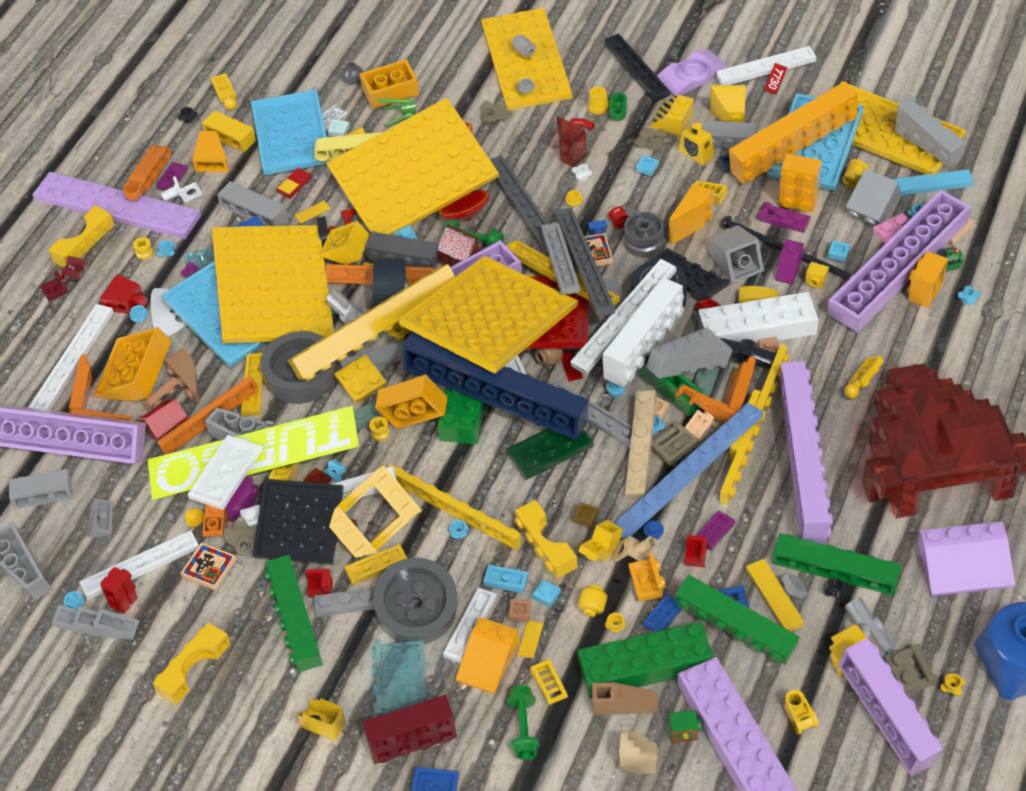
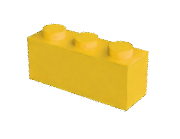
[202,110,256,153]

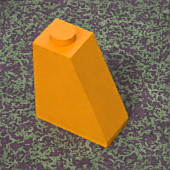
[192,131,229,172]

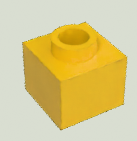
[805,262,829,289]

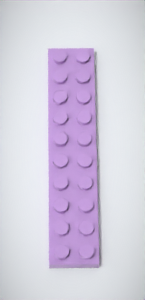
[33,172,201,239]

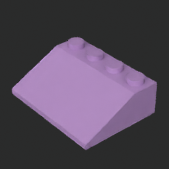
[918,521,1015,596]

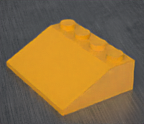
[93,327,172,402]

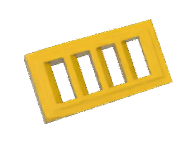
[694,180,728,206]
[529,659,568,706]

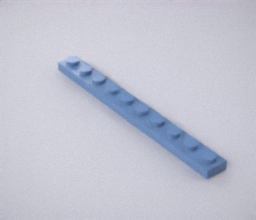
[614,403,763,541]

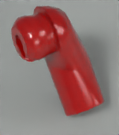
[568,118,595,131]

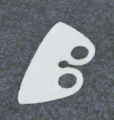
[151,288,186,336]

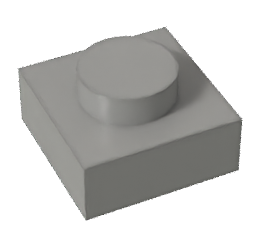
[781,573,808,598]

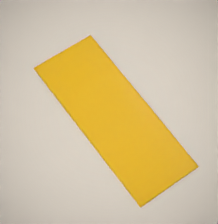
[294,201,331,223]
[517,621,544,659]

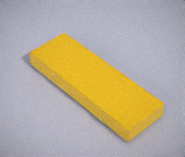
[344,544,407,586]

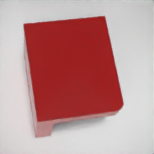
[684,535,707,568]
[306,569,333,598]

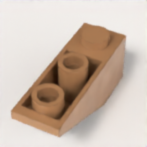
[165,348,200,404]
[592,682,659,715]

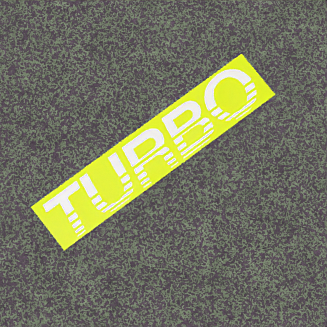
[148,406,359,500]

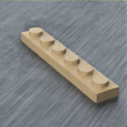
[625,390,657,498]

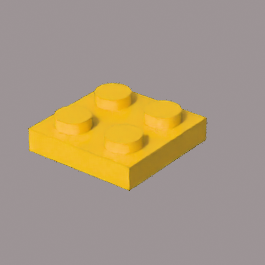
[334,354,387,405]

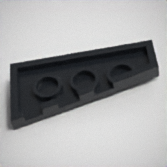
[654,248,730,302]

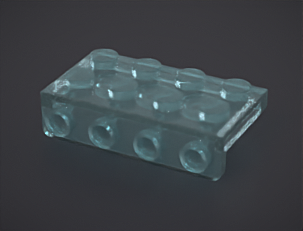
[372,639,426,716]

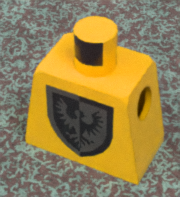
[678,122,715,166]

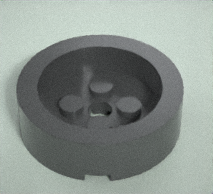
[260,331,338,404]
[373,558,458,645]

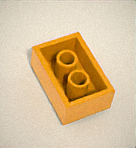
[359,59,420,109]
[779,153,822,213]
[375,375,448,429]

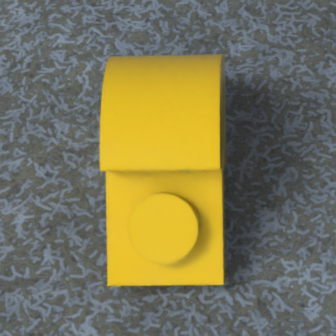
[579,519,624,562]

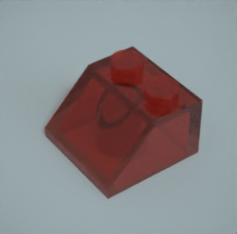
[557,116,587,167]
[437,224,479,267]

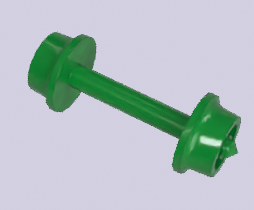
[442,219,504,247]
[507,685,540,760]

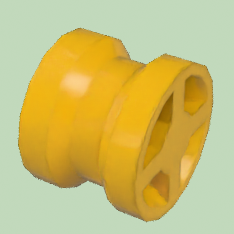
[133,237,153,260]
[369,417,390,441]

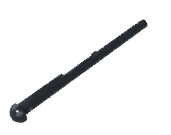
[721,216,851,280]

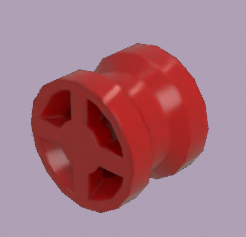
[608,206,629,229]

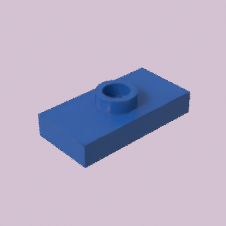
[643,594,683,632]

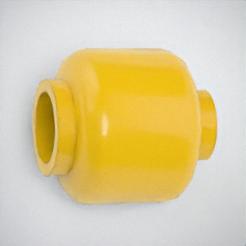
[578,585,607,617]

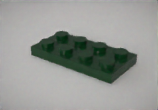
[506,429,594,480]

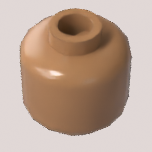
[535,348,563,366]

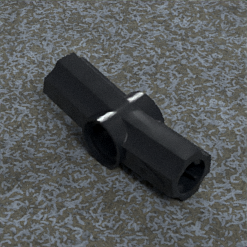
[720,338,776,369]

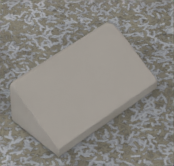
[88,498,113,538]

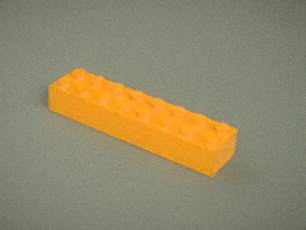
[729,81,858,184]

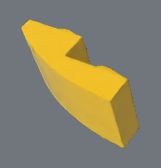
[738,286,778,303]

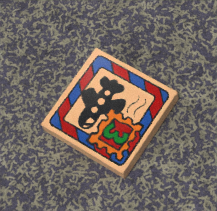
[585,233,613,266]
[180,543,237,591]

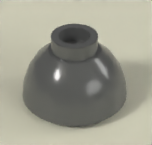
[342,62,364,85]

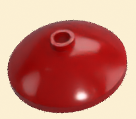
[439,190,490,221]

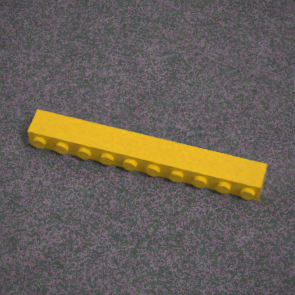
[288,264,455,381]

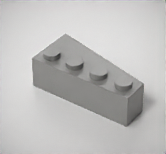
[895,96,965,166]
[646,327,733,378]
[205,408,277,441]
[0,522,53,600]

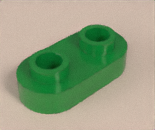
[609,92,627,121]

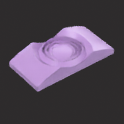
[657,50,729,96]

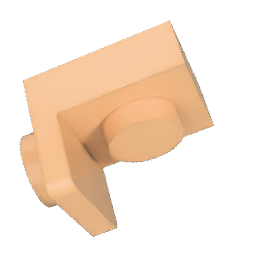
[685,410,717,441]

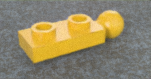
[210,73,237,110]
[844,355,884,399]

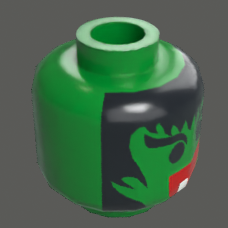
[937,246,964,272]

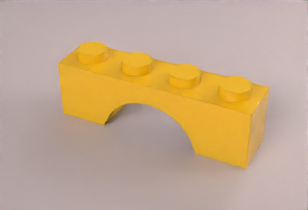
[48,205,114,267]
[514,499,578,579]
[153,622,231,706]

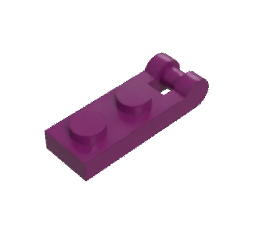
[757,202,811,233]

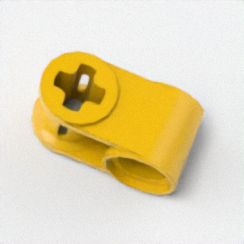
[784,689,819,735]

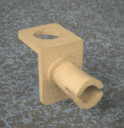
[613,536,657,562]

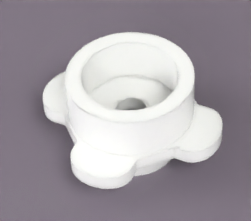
[572,164,592,181]

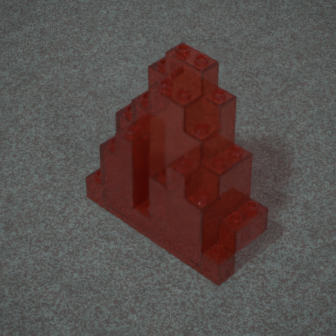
[862,363,1026,519]

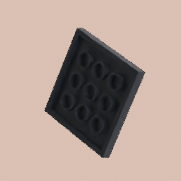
[253,479,344,565]

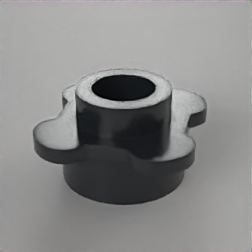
[178,107,198,123]
[824,578,848,600]

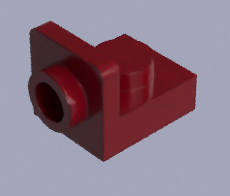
[61,256,86,279]
[39,270,68,302]

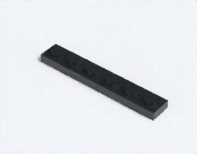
[605,33,670,102]

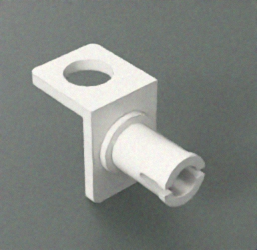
[160,176,202,203]

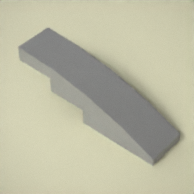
[51,605,140,640]

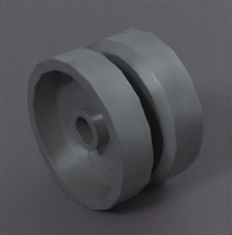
[624,212,664,258]

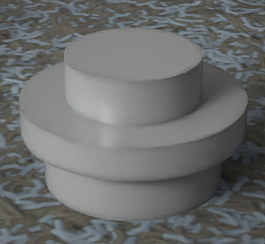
[518,78,534,93]

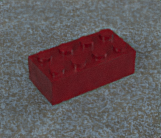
[362,695,457,764]

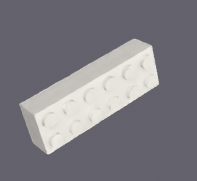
[603,277,684,387]
[698,292,819,344]

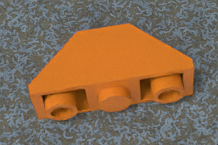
[202,504,229,537]

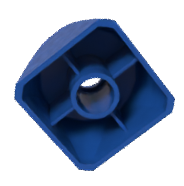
[974,602,1026,700]

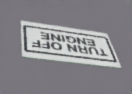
[322,105,347,130]

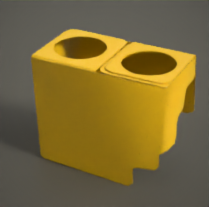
[829,624,867,678]
[297,699,346,741]

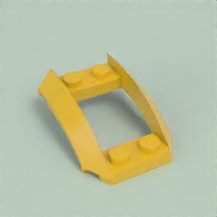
[329,465,422,557]

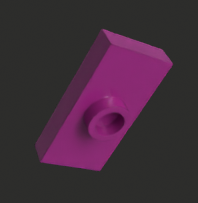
[156,162,188,191]
[696,510,735,551]

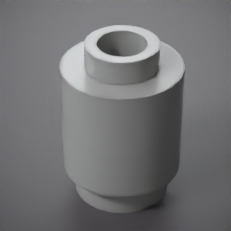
[512,35,536,58]

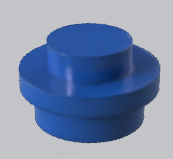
[644,521,664,540]

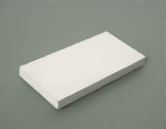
[188,435,263,510]

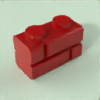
[100,567,138,614]

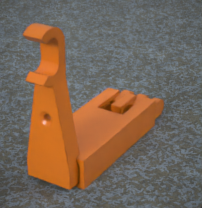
[69,354,133,421]
[676,356,756,424]

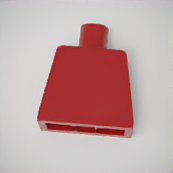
[100,274,148,314]

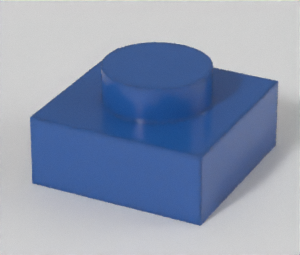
[588,220,607,235]

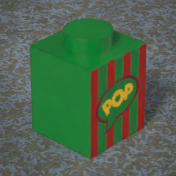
[669,710,702,743]

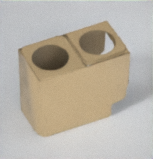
[619,732,657,774]

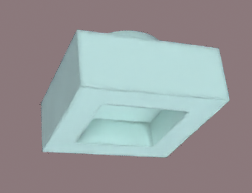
[328,119,350,137]

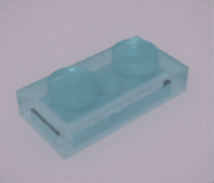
[183,247,214,272]

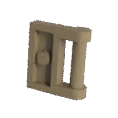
[651,421,699,466]
[884,644,939,694]

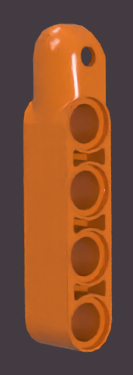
[123,145,171,201]

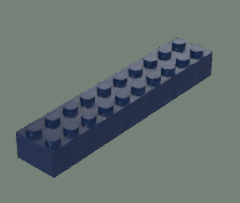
[402,331,589,440]

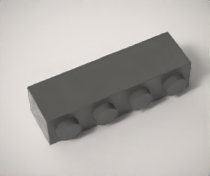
[365,232,441,269]

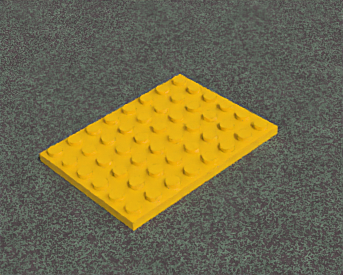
[326,98,499,235]
[212,225,334,343]
[399,256,578,374]

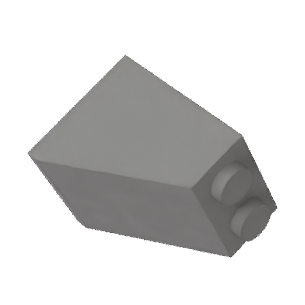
[846,168,901,225]
[706,225,764,284]

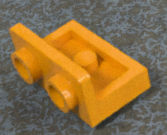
[628,553,666,602]

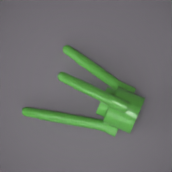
[377,98,416,127]

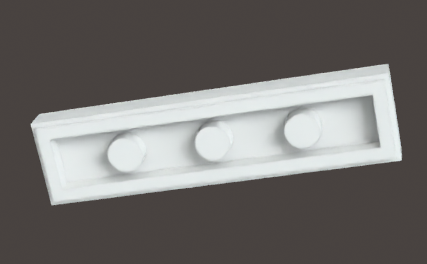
[443,587,497,664]

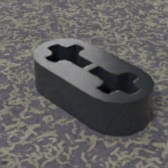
[317,216,329,246]

